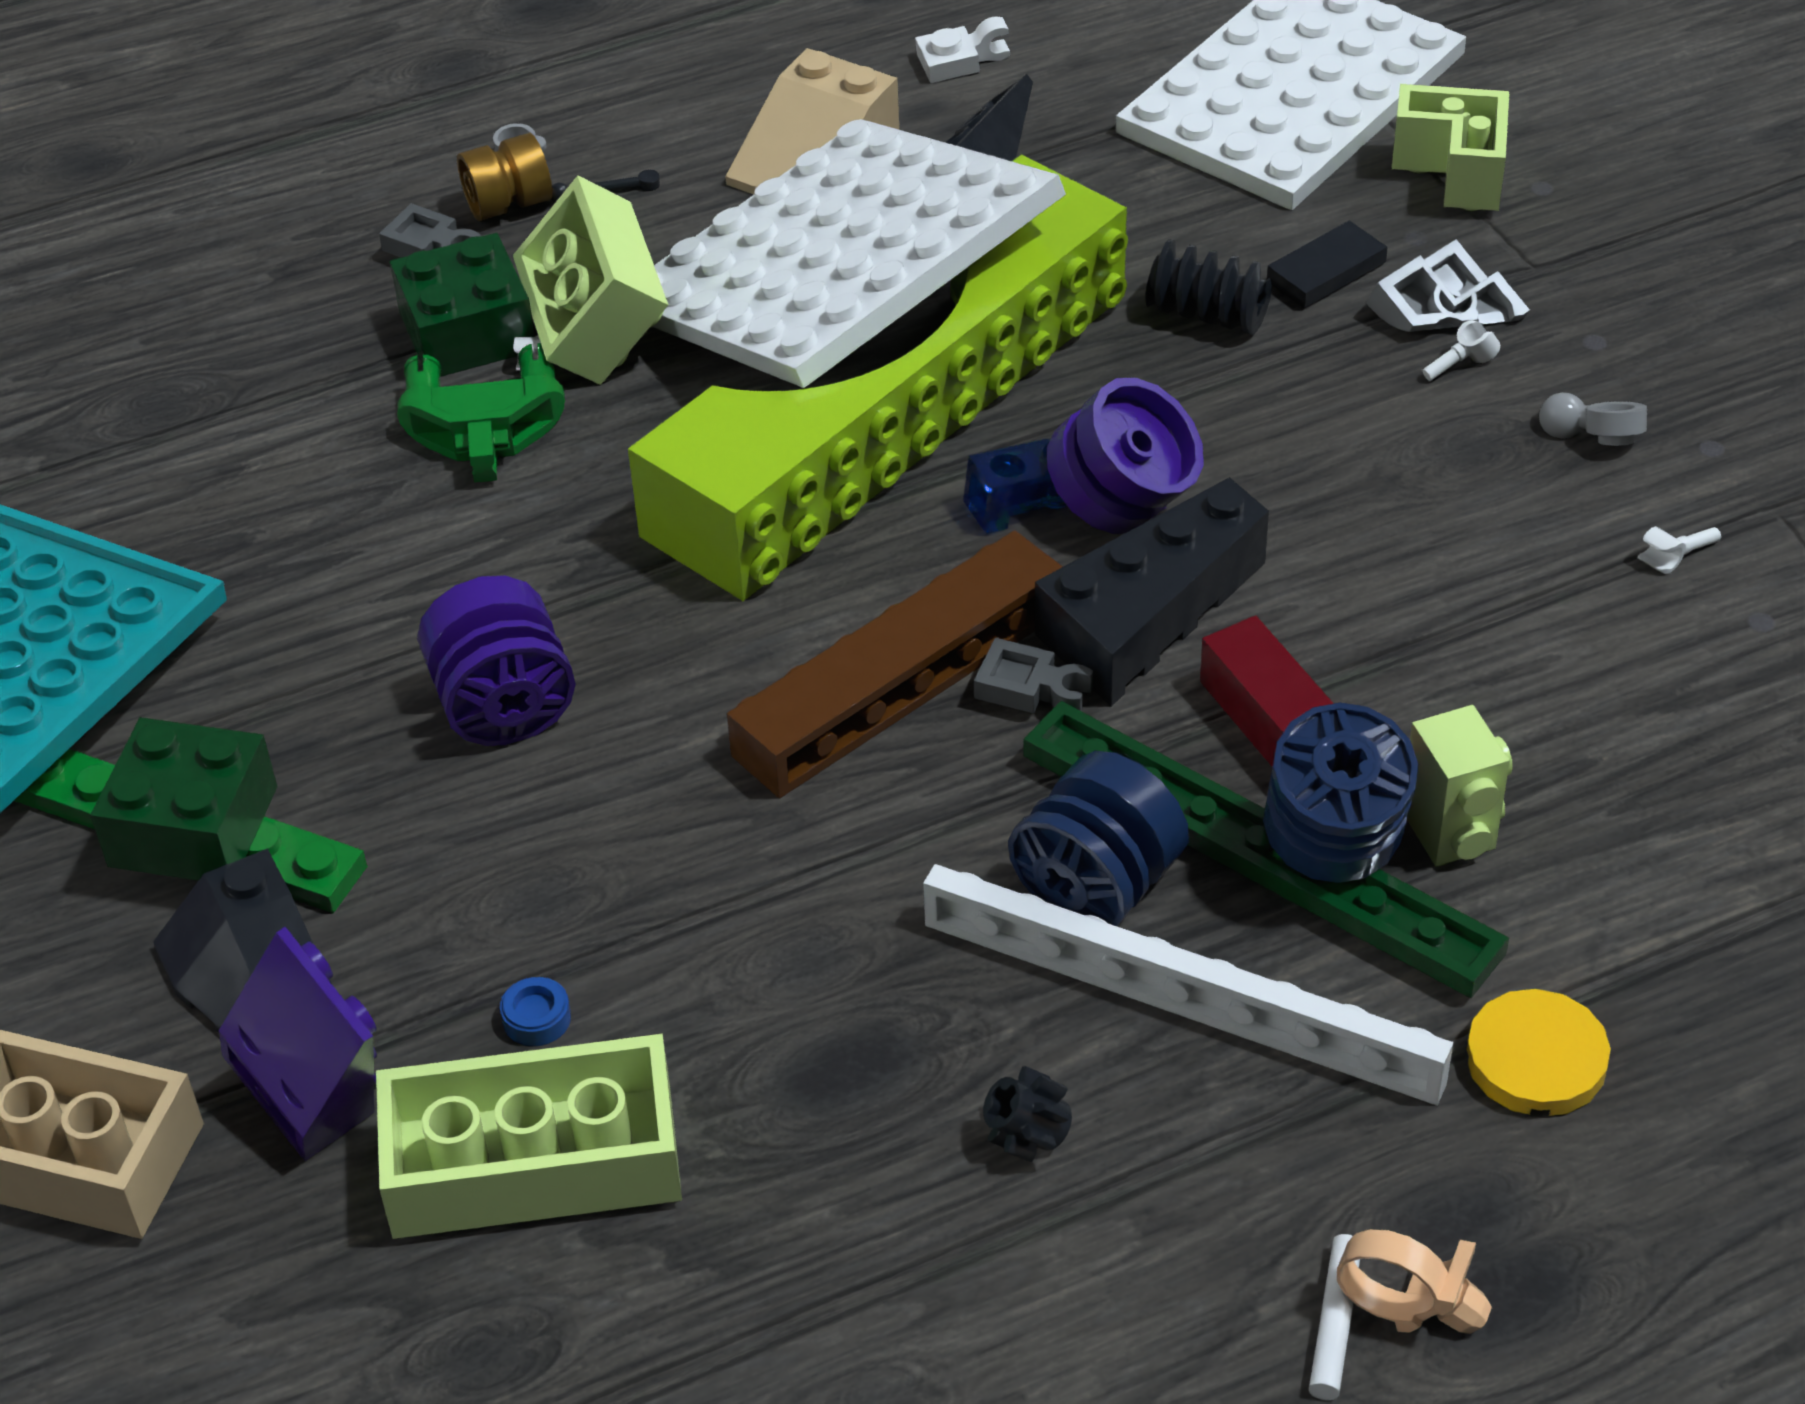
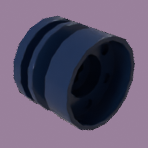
[1263,702,1419,883]
[1008,750,1189,927]

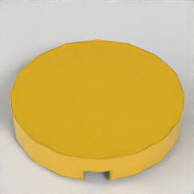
[1467,989,1611,1116]

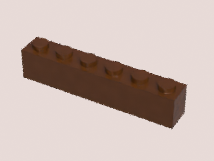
[727,530,1063,799]

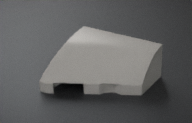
[1366,239,1530,332]

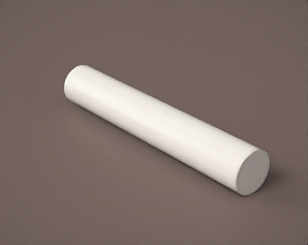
[1309,1234,1360,1400]

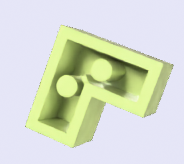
[1392,84,1509,211]

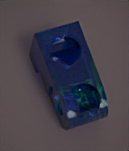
[963,439,1067,534]

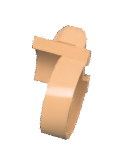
[1337,1229,1492,1334]

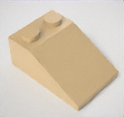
[725,48,899,194]

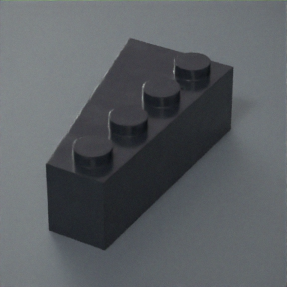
[1035,477,1269,707]

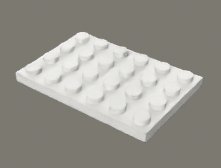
[1116,0,1466,210]

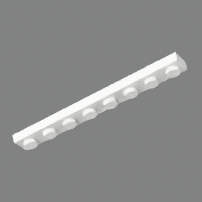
[923,864,1453,1106]

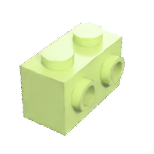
[1407,705,1513,866]

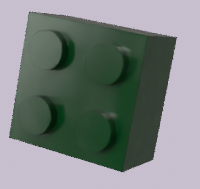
[389,233,535,377]
[90,717,278,881]

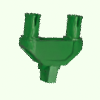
[397,343,565,483]

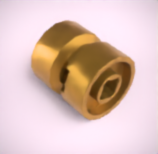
[457,132,553,221]

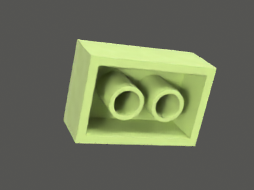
[513,175,668,385]

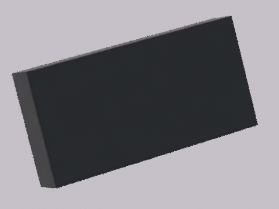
[1267,220,1388,308]

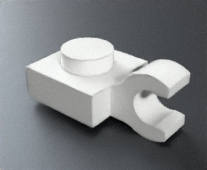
[915,17,1010,83]

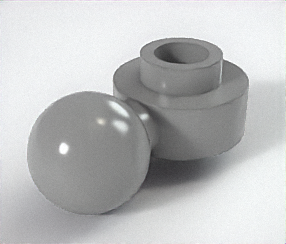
[1539,392,1647,446]

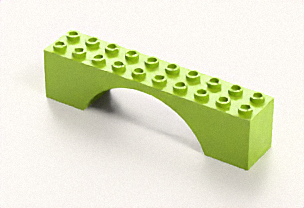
[628,154,1128,601]

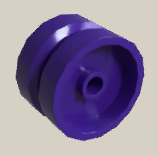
[1047,377,1204,534]

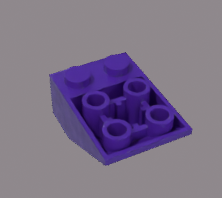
[219,927,377,1161]

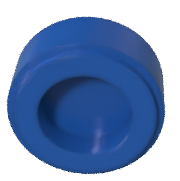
[500,977,571,1046]

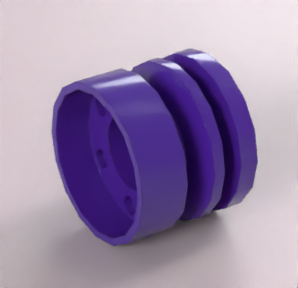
[417,575,576,746]

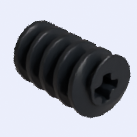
[1145,239,1272,335]

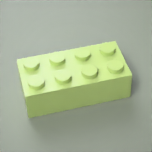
[376,1034,682,1239]

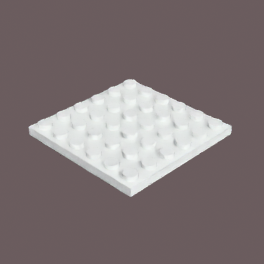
[653,119,1066,388]

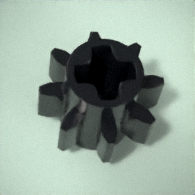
[983,1066,1072,1162]

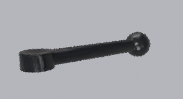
[551,170,660,203]

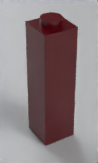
[1200,615,1334,766]

